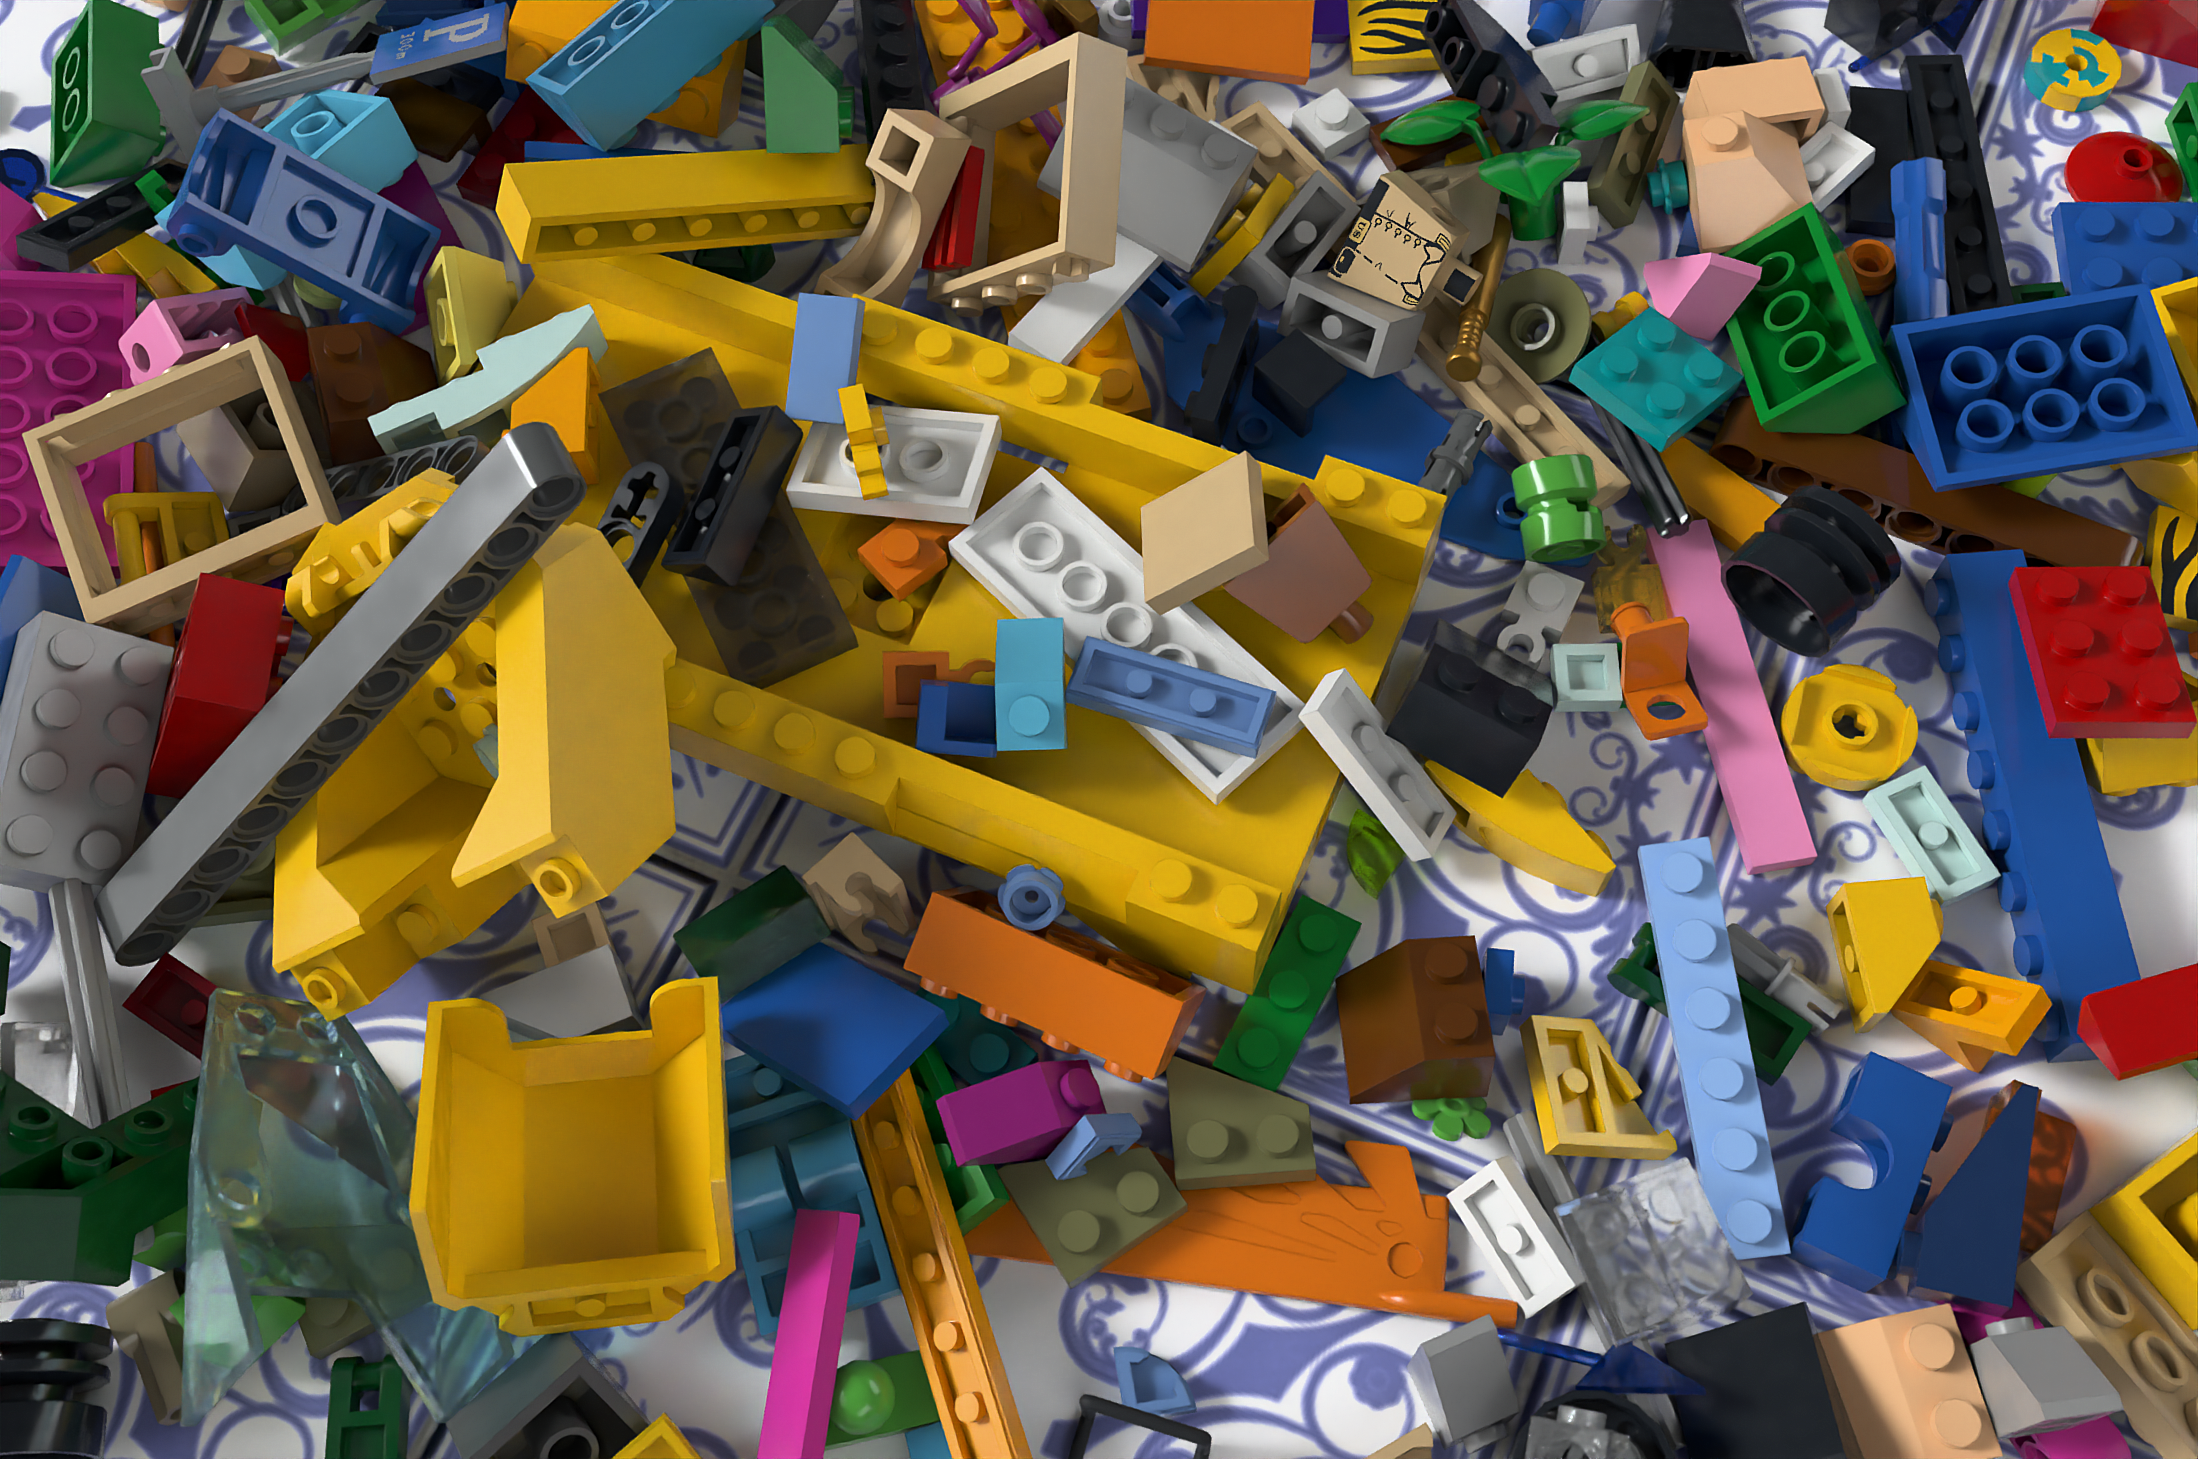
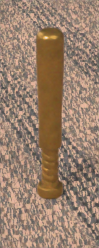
[1445,213,1512,382]

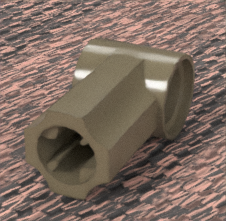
[106,1267,226,1426]

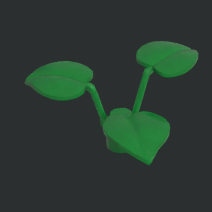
[1380,100,1651,241]

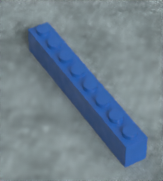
[1924,549,2141,1063]

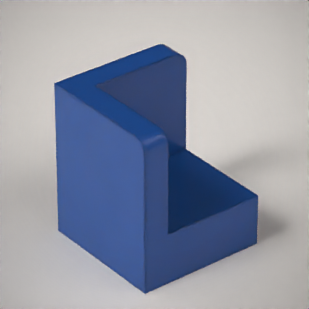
[915,679,997,758]

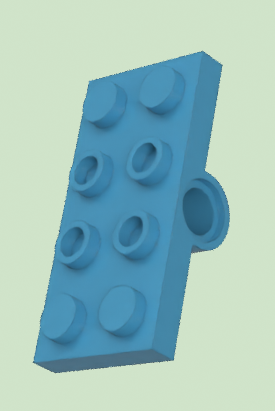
[725,1054,902,1341]

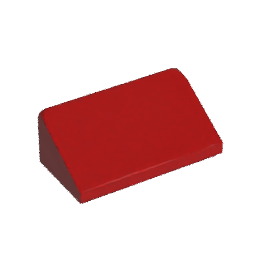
[2077,963,2198,1081]

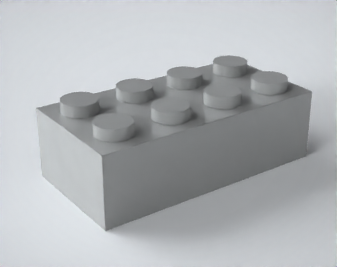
[0,610,174,900]

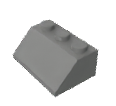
[1037,77,1258,272]

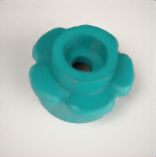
[1647,158,1689,215]

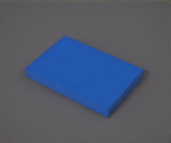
[721,931,949,1121]

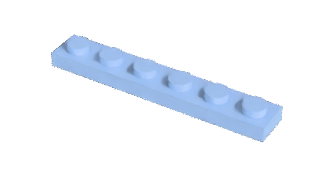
[1637,836,1791,1263]

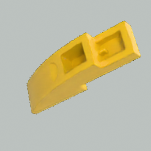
[1417,752,1617,897]

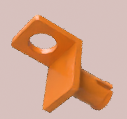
[1610,601,1708,741]

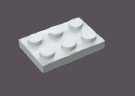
[786,404,1002,525]

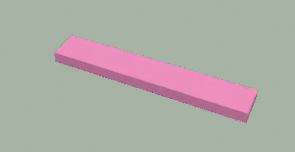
[1642,519,1817,875]

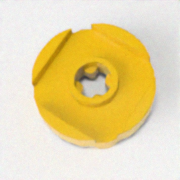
[1780,664,1918,792]

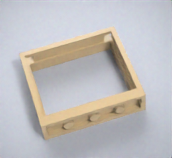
[926,32,1128,317]
[22,335,343,637]

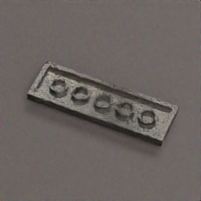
[598,347,859,689]

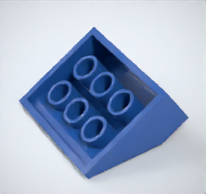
[1885,283,2198,493]

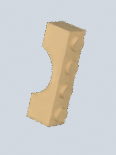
[813,108,972,309]

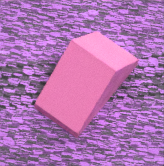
[1643,252,1762,342]

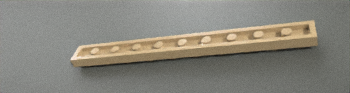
[1220,100,1631,511]

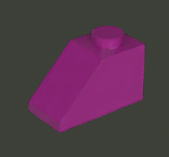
[936,1059,1108,1167]

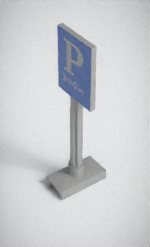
[141,2,510,165]

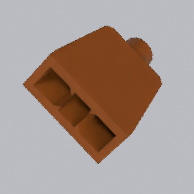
[1222,482,1374,644]

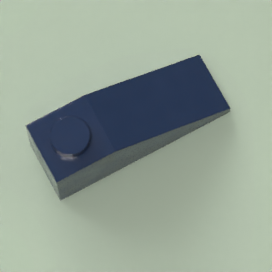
[1897,1084,2038,1317]

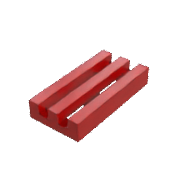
[921,145,985,273]

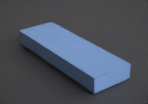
[1065,636,1277,759]

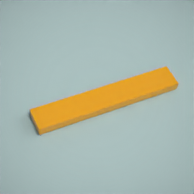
[850,1067,1033,1459]

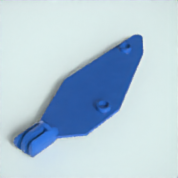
[1124,261,1594,568]

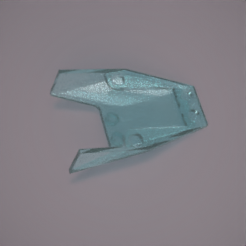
[181,988,515,1426]

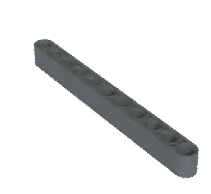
[93,421,587,967]

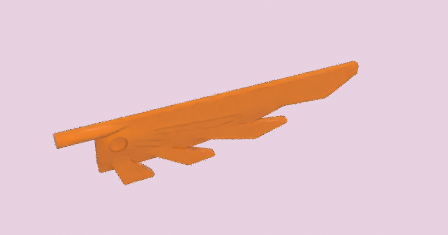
[885,1140,1517,1330]

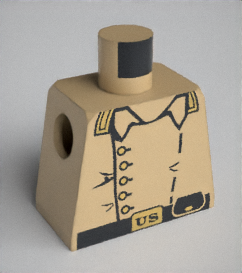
[1327,170,1483,311]

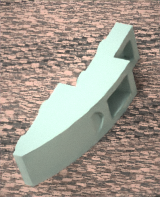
[367,304,609,455]

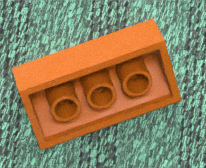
[903,885,1208,1083]

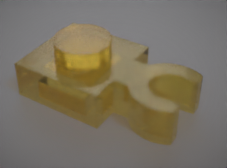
[1591,524,1667,634]

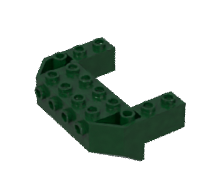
[0,941,259,1287]

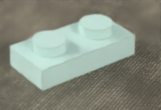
[1862,765,2001,909]

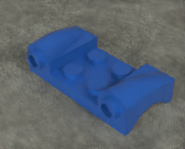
[166,107,442,336]

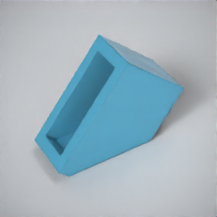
[995,617,1068,751]

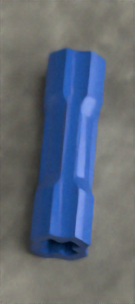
[1891,157,1950,325]

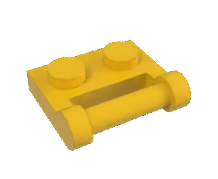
[103,492,229,587]

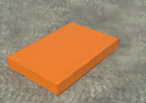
[1143,0,1315,86]

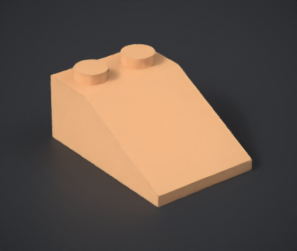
[1818,1303,2003,1459]

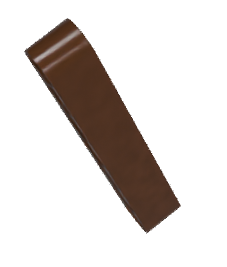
[1709,396,2145,567]

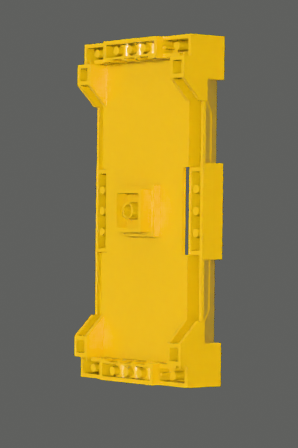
[291,253,1447,996]

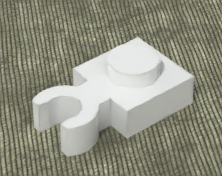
[1495,560,1585,670]

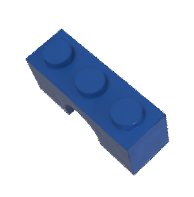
[1783,1051,1954,1293]

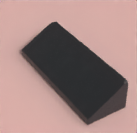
[661,405,803,587]

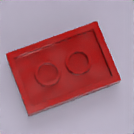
[2008,566,2198,738]

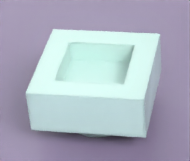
[1549,643,1623,712]

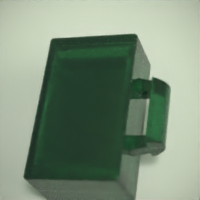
[673,865,831,1004]

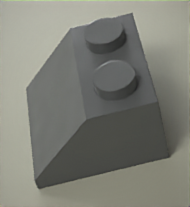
[446,1332,651,1459]

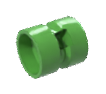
[1511,454,1607,563]

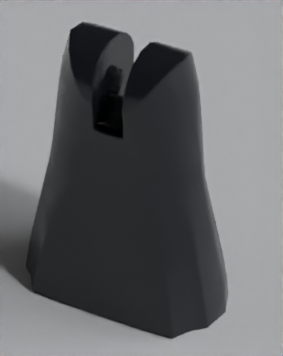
[1645,0,1758,92]

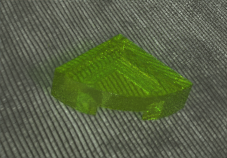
[1346,808,1407,900]

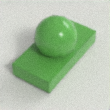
[824,1350,941,1451]

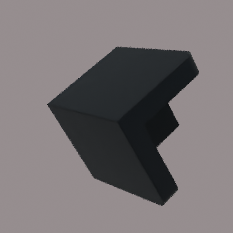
[1252,328,1347,438]

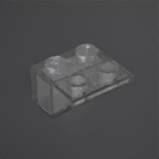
[1553,1157,1753,1348]

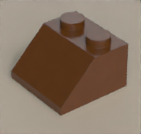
[307,321,439,466]
[1335,935,1496,1105]

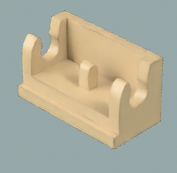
[801,832,918,956]

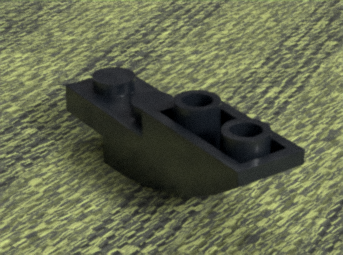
[1421,0,1560,154]

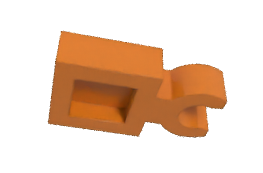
[857,518,969,602]
[883,650,995,718]

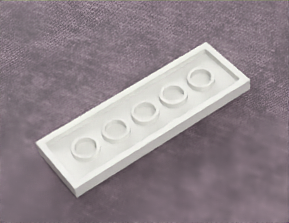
[948,466,1306,806]

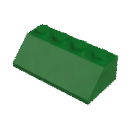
[761,14,856,153]
[1722,201,1908,434]

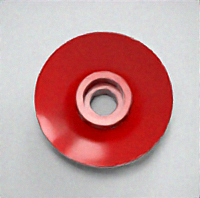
[2064,131,2183,202]

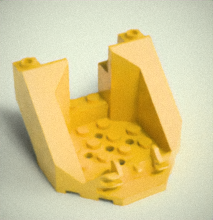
[272,467,677,1022]

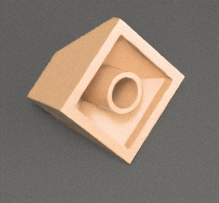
[1680,110,1814,254]

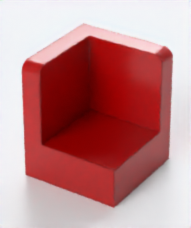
[234,302,310,382]

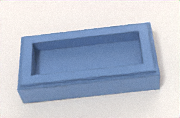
[785,292,865,426]

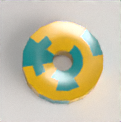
[2023,28,2122,112]

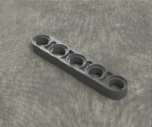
[282,435,491,522]

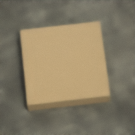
[1141,451,1269,616]

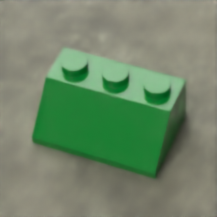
[50,0,167,188]

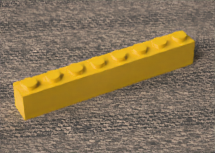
[495,143,876,264]

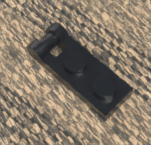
[1184,285,1259,447]

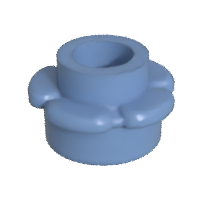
[998,864,1066,930]

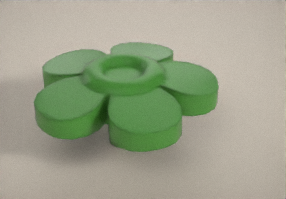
[1411,1097,1491,1141]

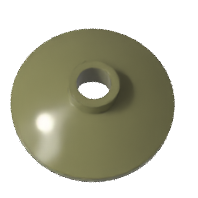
[1484,268,1592,386]

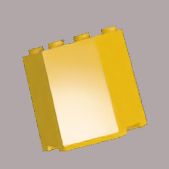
[409,976,736,1337]

